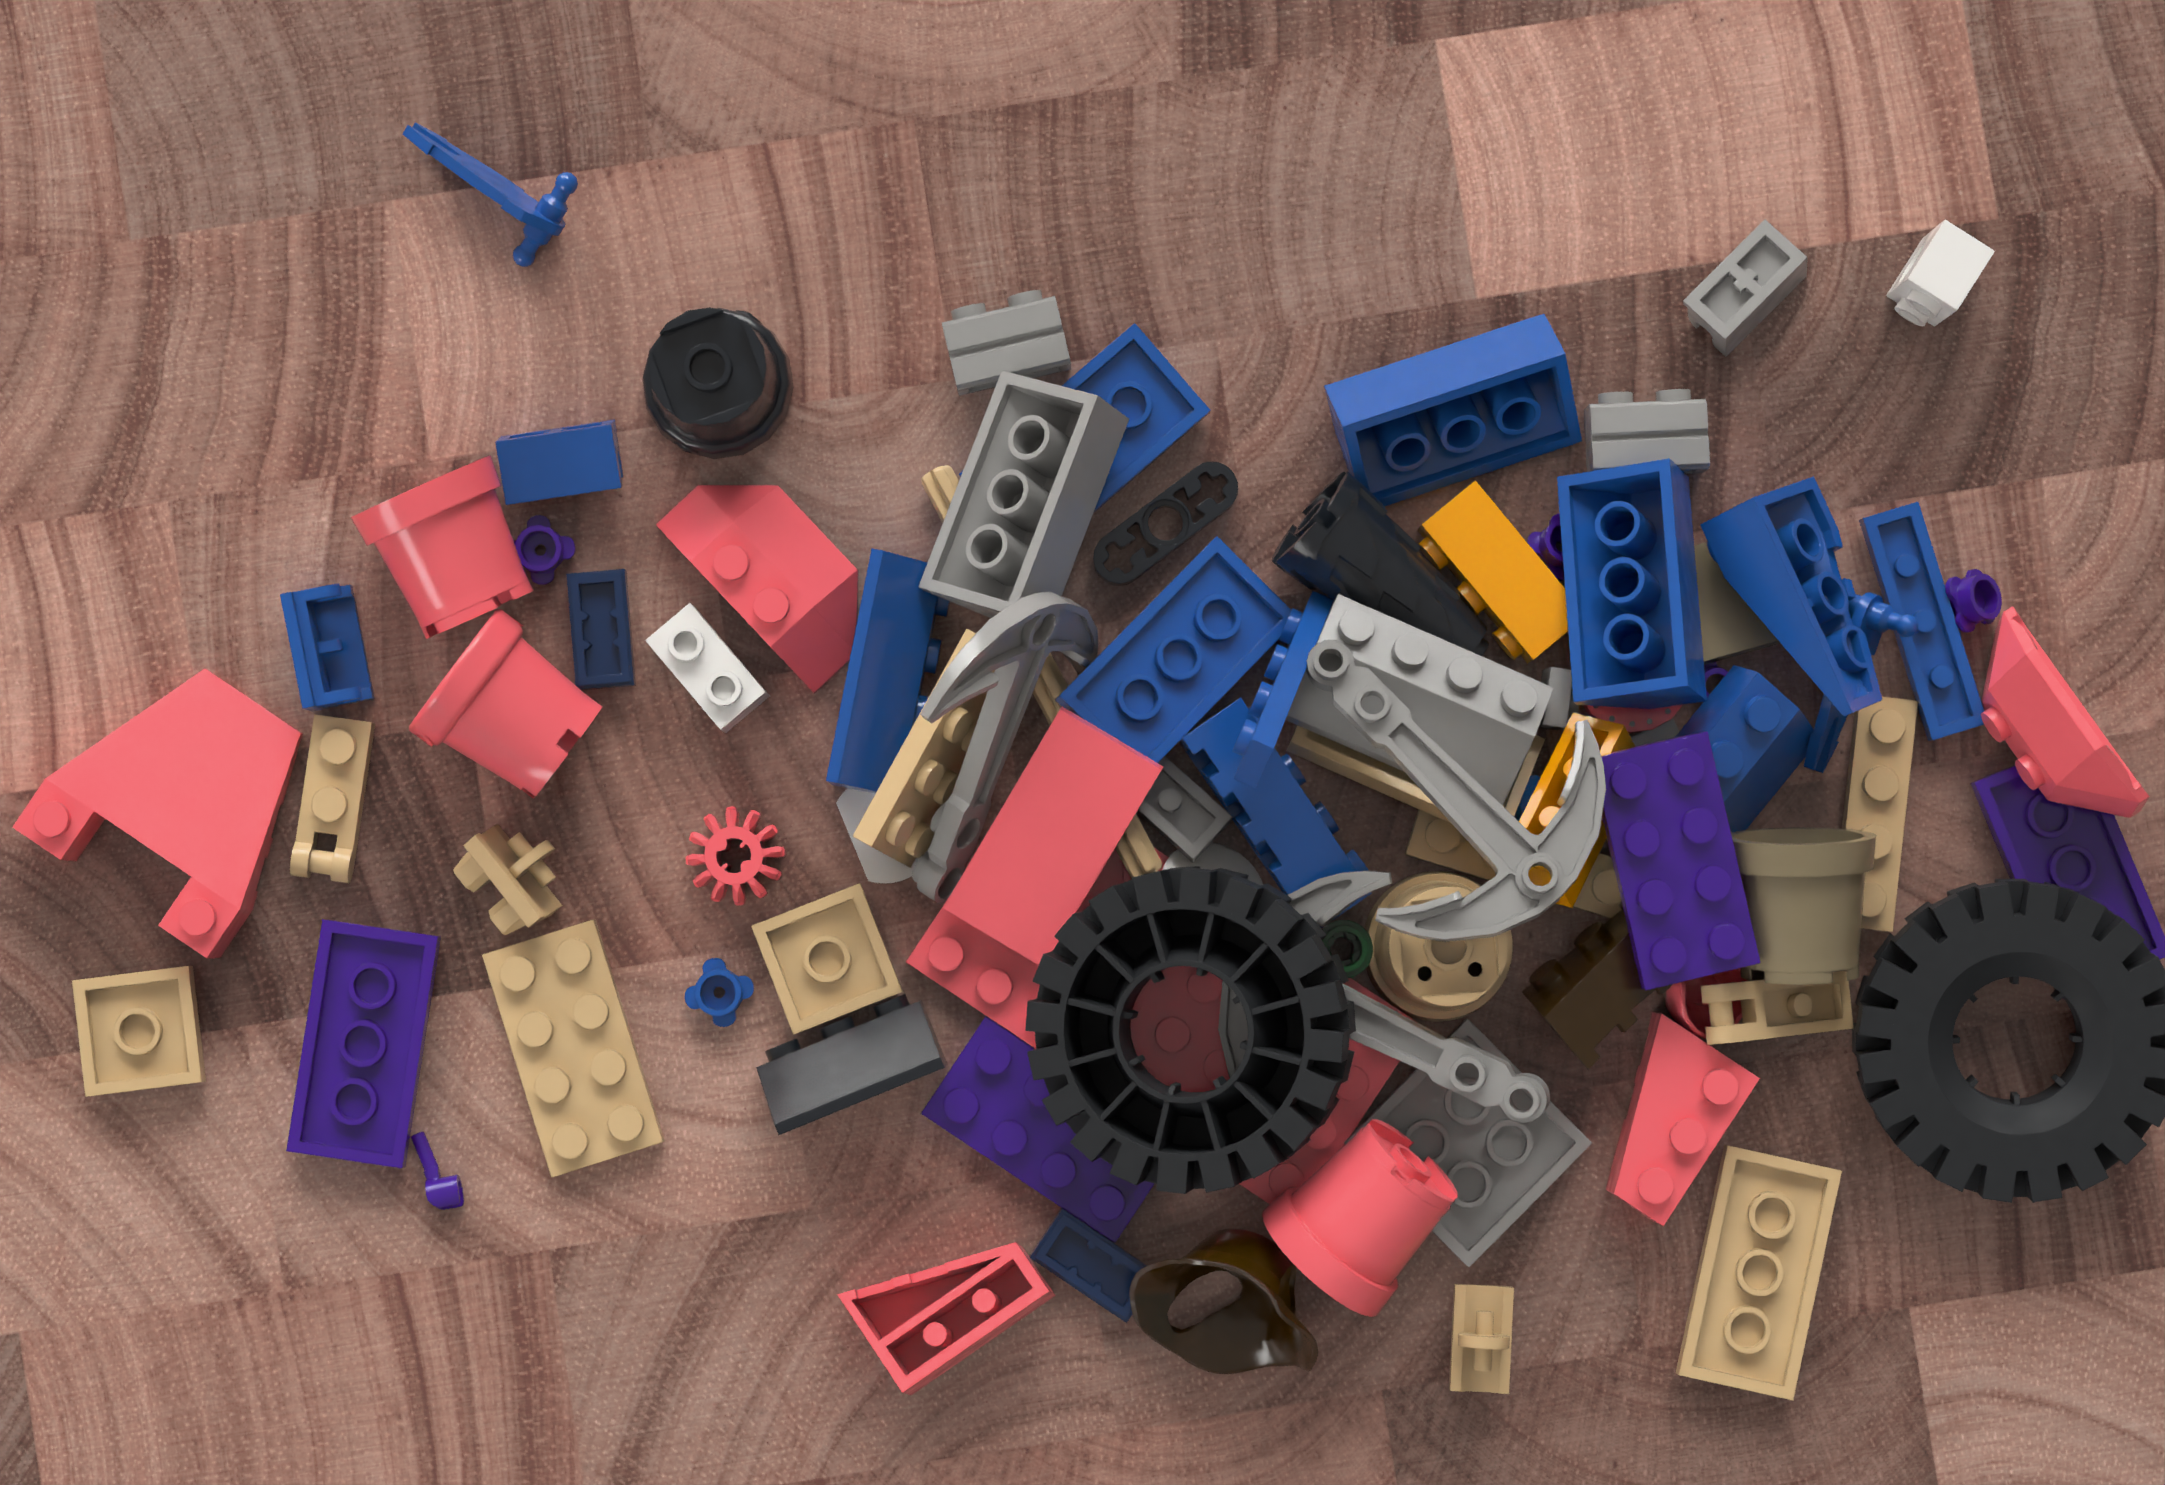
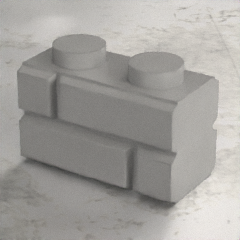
[942,290,1071,396]
[1584,389,1710,474]

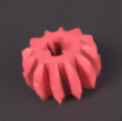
[685,806,786,906]

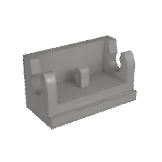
[1683,220,1807,357]

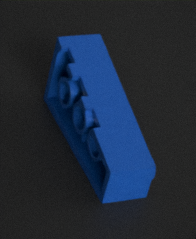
[1179,697,1372,928]

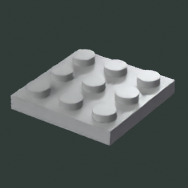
[1344,1019,1592,1267]

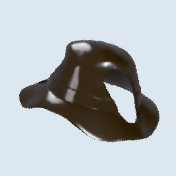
[1129,1229,1318,1374]

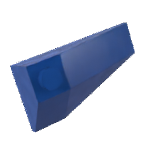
[1700,476,1883,717]

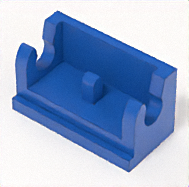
[495,419,623,505]
[280,584,375,712]

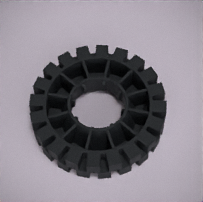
[1025,866,1356,1194]
[1852,879,2165,1203]

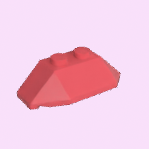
[656,485,858,694]
[1981,606,2150,818]

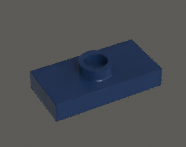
[566,569,636,690]
[1029,1208,1147,1323]

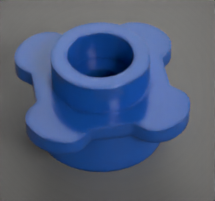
[685,958,754,1027]

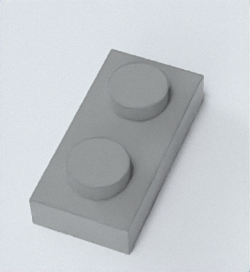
[1137,756,1233,863]

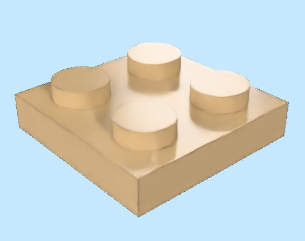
[751,883,903,1035]
[72,966,206,1097]

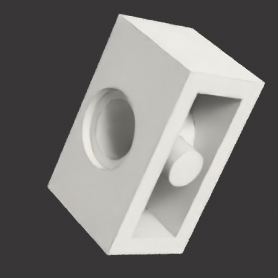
[1886,220,1995,327]
[645,603,770,733]

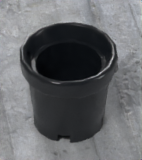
[642,307,794,459]

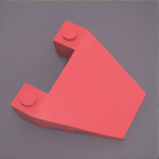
[12,669,303,958]

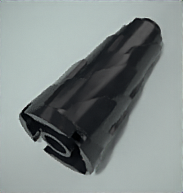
[1272,471,1489,656]

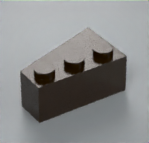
[1522,901,1673,1070]

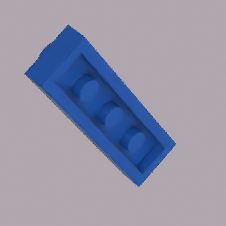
[1859,502,1984,741]
[1232,591,1334,788]

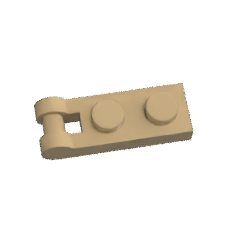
[290,714,375,884]
[1701,970,1854,1045]

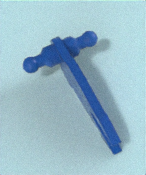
[402,122,578,267]
[1804,592,1918,773]

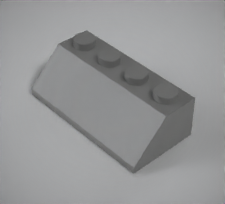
[918,371,1129,618]
[1286,594,1554,806]

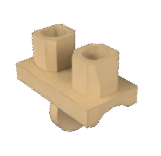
[453,824,563,935]
[1449,1283,1514,1394]

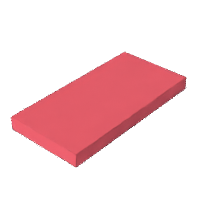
[943,706,1163,965]

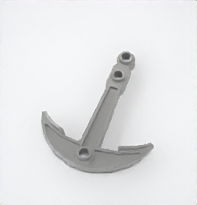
[912,592,1098,904]
[1306,640,1606,942]
[1218,870,1550,1123]

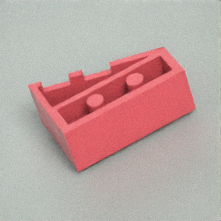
[1606,1012,1760,1226]
[837,1242,1056,1395]

